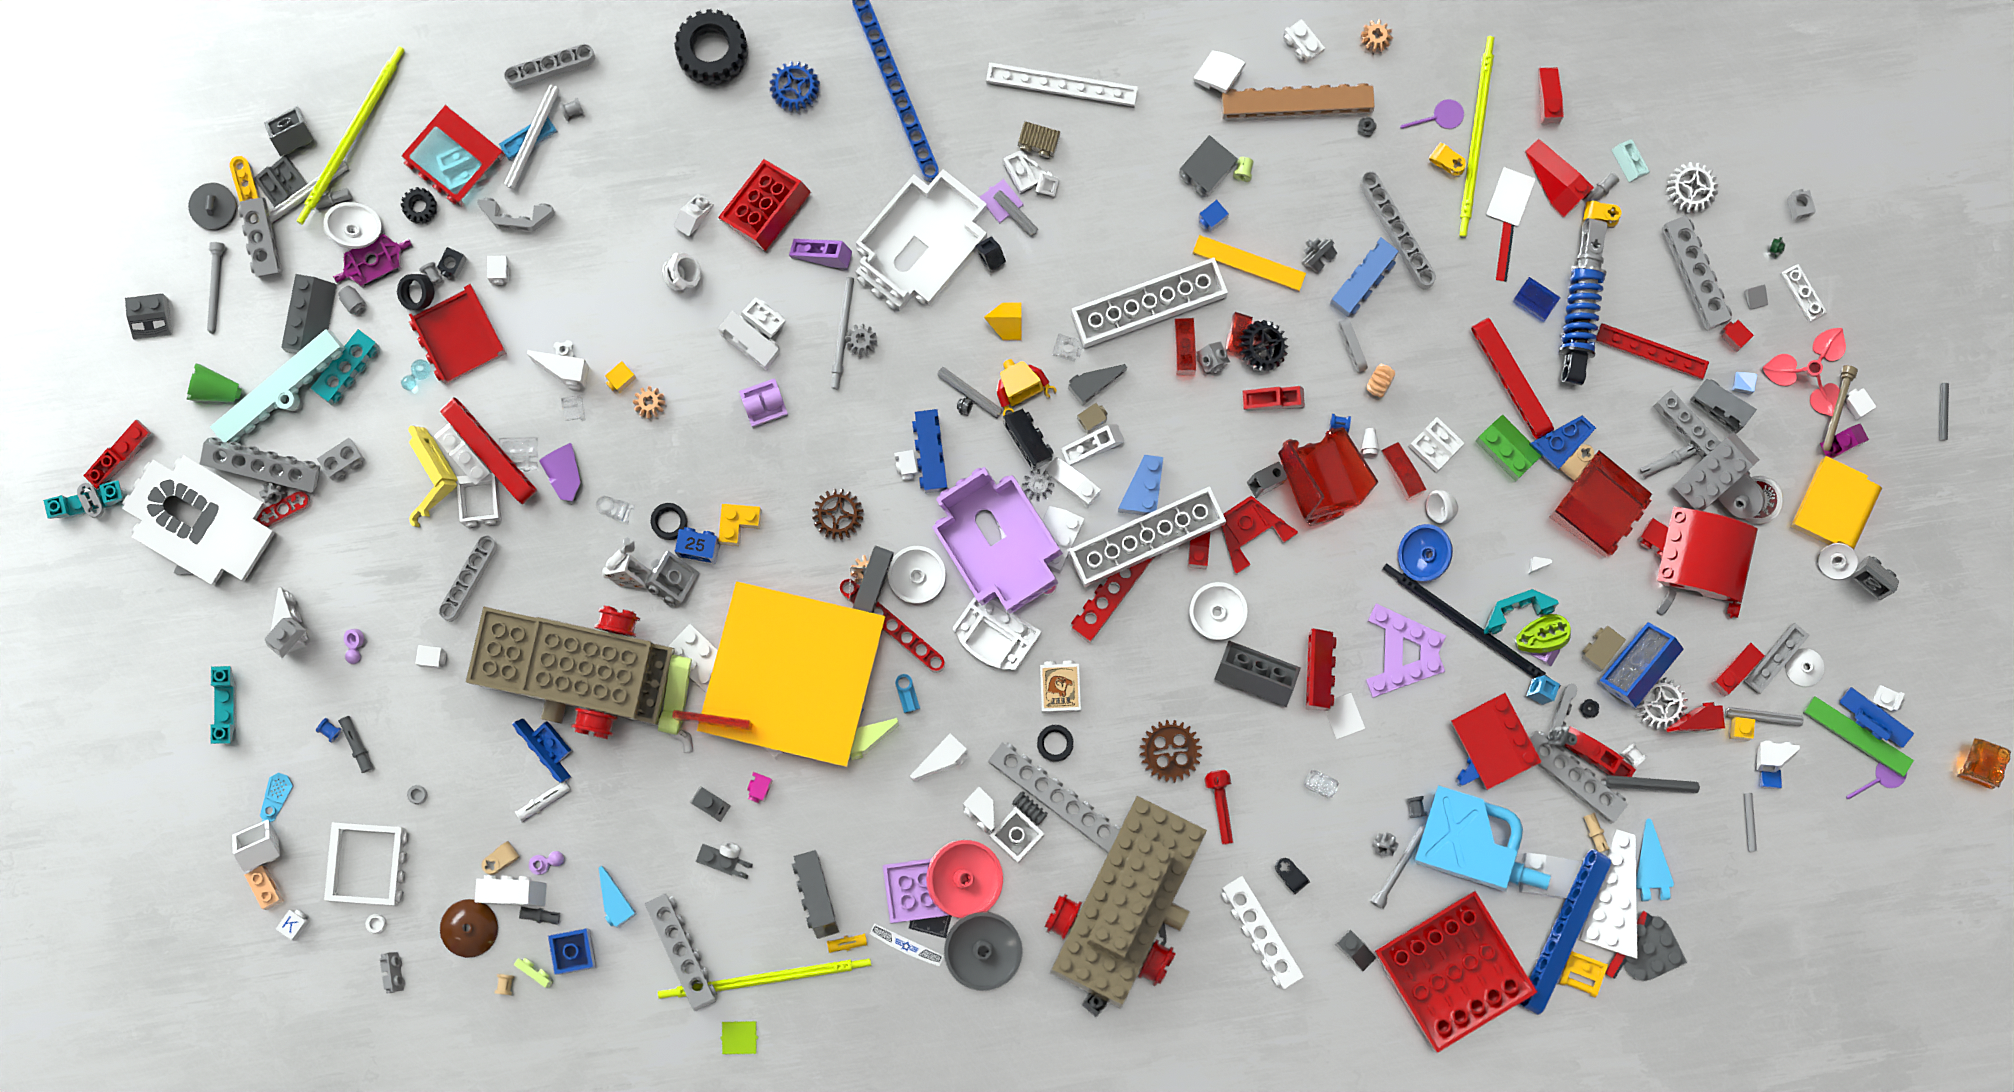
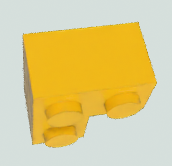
[718,504,762,546]

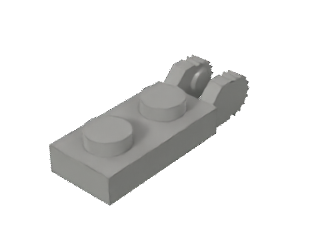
[1549,683,1578,733]

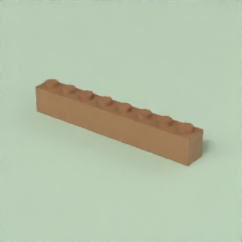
[1221,83,1375,119]

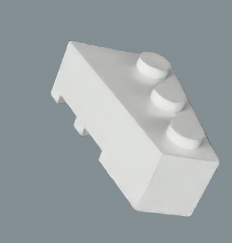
[718,311,780,370]
[475,875,547,906]

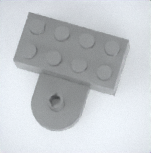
[1673,432,1765,519]

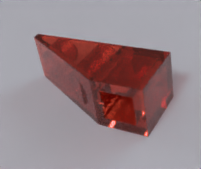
[1175,318,1196,375]

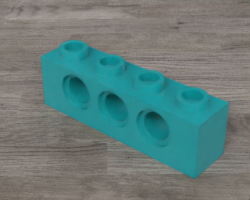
[310,329,379,405]

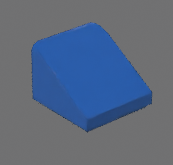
[1760,770,1782,789]

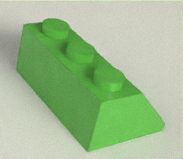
[1476,415,1542,481]

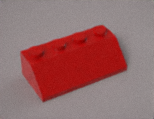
[1306,628,1337,711]

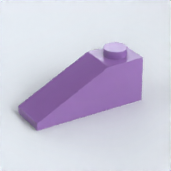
[789,239,852,268]

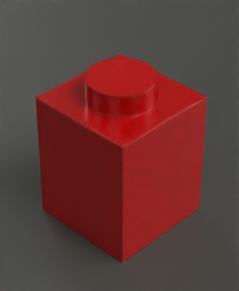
[1721,320,1754,352]

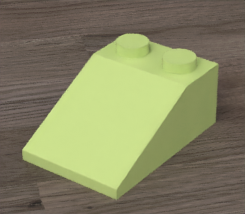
[849,718,899,760]

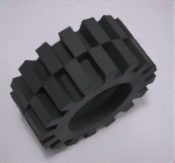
[401,187,437,224]

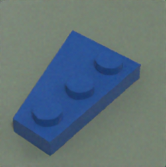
[1529,415,1596,470]

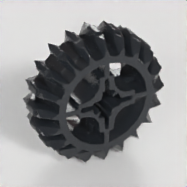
[1238,320,1289,372]

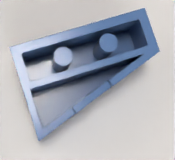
[1118,455,1163,516]

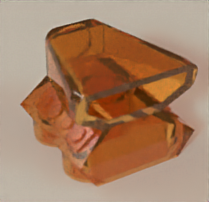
[1957,738,2011,789]

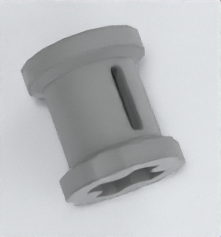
[560,98,583,120]
[419,262,442,286]

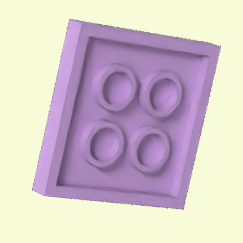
[883,858,948,924]

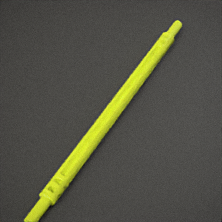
[1459,36,1495,237]
[296,46,405,225]
[658,958,871,999]

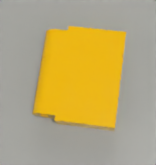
[1791,456,1882,550]

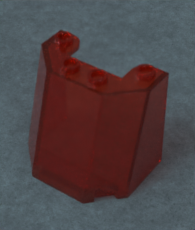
[1278,427,1378,526]
[1549,450,1652,557]

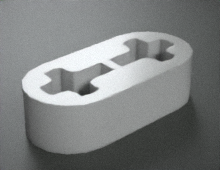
[77,483,104,518]

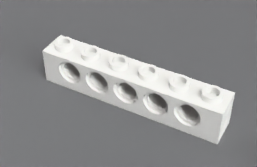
[1221,876,1304,989]

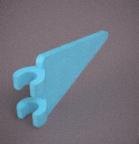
[1636,819,1674,901]

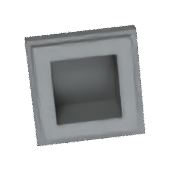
[1744,284,1768,310]

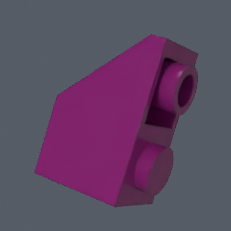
[1820,423,1869,459]

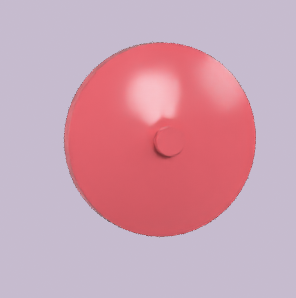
[926,840,1003,918]

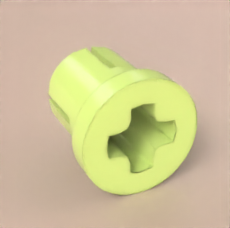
[1233,157,1254,181]

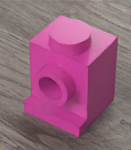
[747,772,773,803]

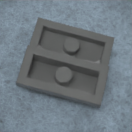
[254,155,307,207]

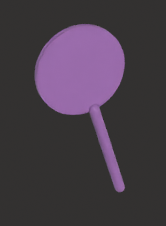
[1400,99,1464,129]
[1847,762,1907,799]

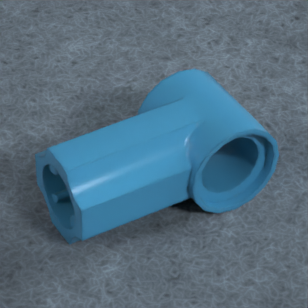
[895,674,920,713]

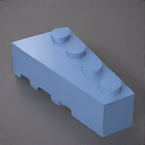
[1330,237,1399,317]

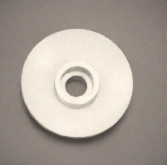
[1818,543,1858,579]
[1785,648,1824,687]

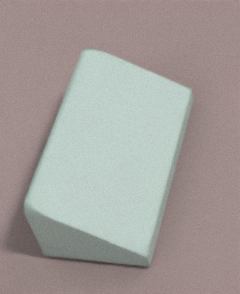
[1612,140,1650,182]

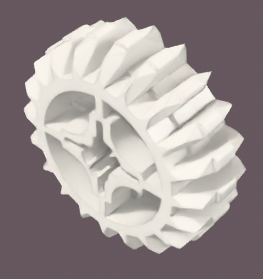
[1667,162,1719,214]
[1635,677,1688,730]

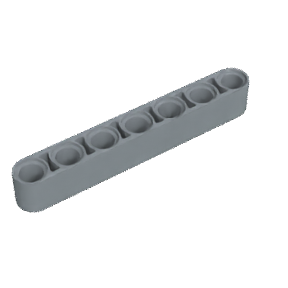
[1360,171,1436,289]

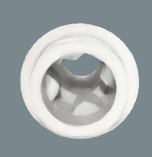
[1361,428,1380,458]

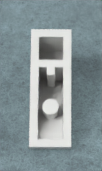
[1061,424,1125,466]
[1044,456,1101,507]

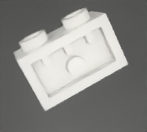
[1284,19,1325,63]
[741,297,785,338]

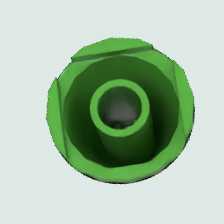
[186,363,242,402]

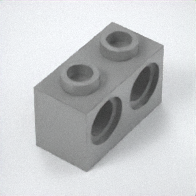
[317,438,365,481]

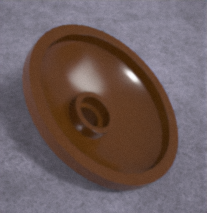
[440,899,499,958]

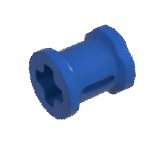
[1329,413,1351,433]
[316,718,342,743]

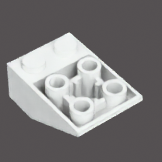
[271,587,308,652]

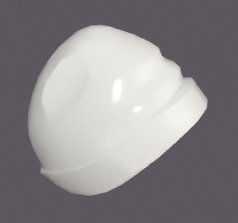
[1426,490,1458,524]

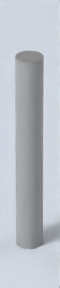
[1744,793,1757,852]

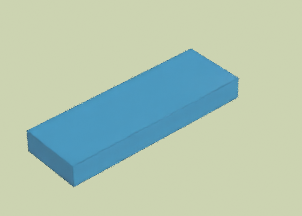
[499,116,557,161]

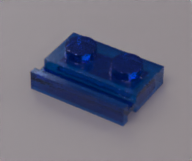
[1513,277,1561,321]

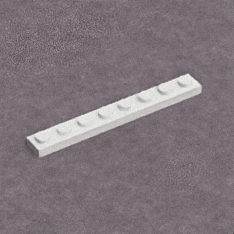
[986,62,1138,107]

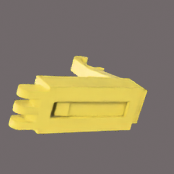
[408,426,458,527]

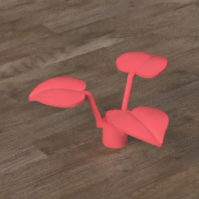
[1763,328,1846,416]

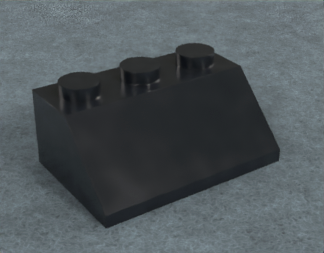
[1003,409,1054,471]

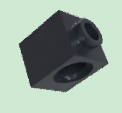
[975,236,1006,271]
[437,247,467,279]

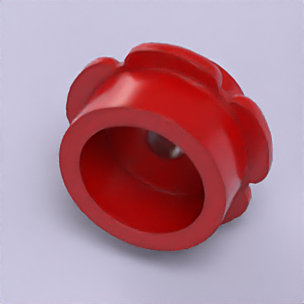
[1727,602,1741,619]

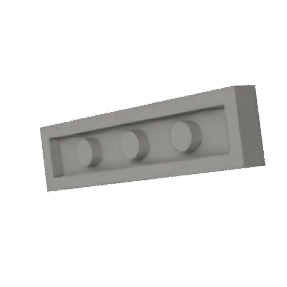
[1744,623,1809,694]

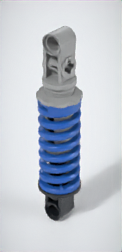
[1559,218,1607,385]

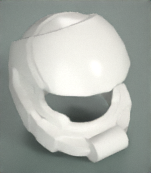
[662,252,701,290]

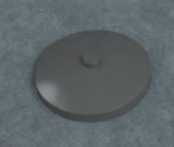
[944,912,1022,991]

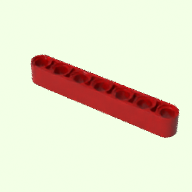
[1471,318,1554,439]
[440,397,537,504]
[840,579,945,673]

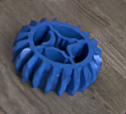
[769,61,820,112]

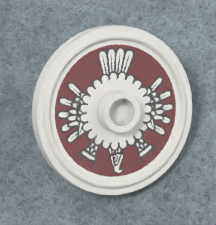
[1746,476,1783,524]

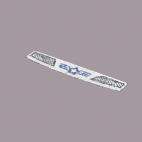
[870,924,944,966]

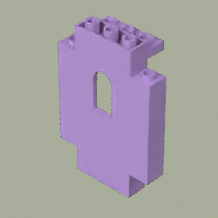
[932,467,1063,614]

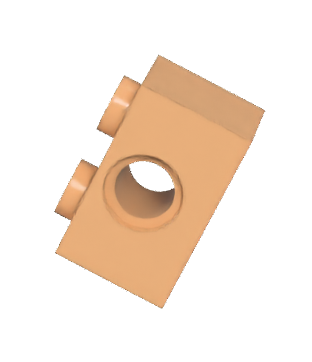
[245,865,284,910]

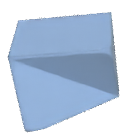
[1733,372,1757,394]

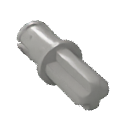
[1586,172,1620,201]
[315,188,351,210]

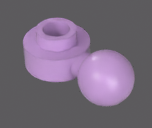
[344,629,364,664]
[529,851,564,875]

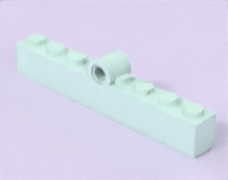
[210,329,345,443]

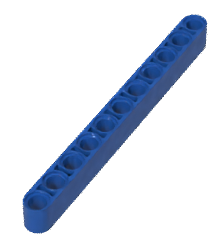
[852,0,939,183]

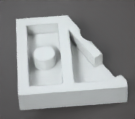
[1002,150,1053,193]

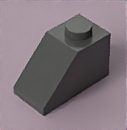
[1335,930,1376,972]

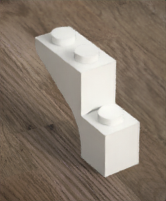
[434,424,490,485]

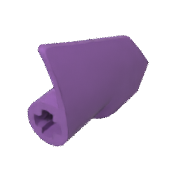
[539,443,581,501]

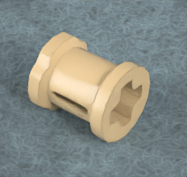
[494,974,515,995]

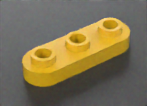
[229,156,259,202]

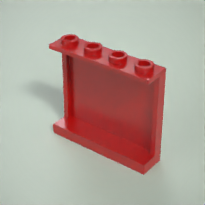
[408,284,507,384]

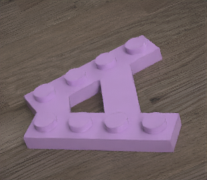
[1366,604,1446,698]

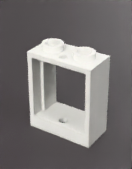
[456,473,501,527]

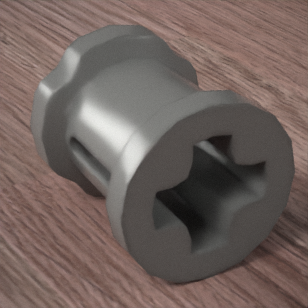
[1406,796,1427,818]

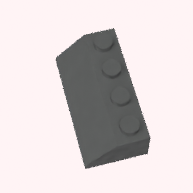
[281,274,337,354]
[1214,640,1301,707]

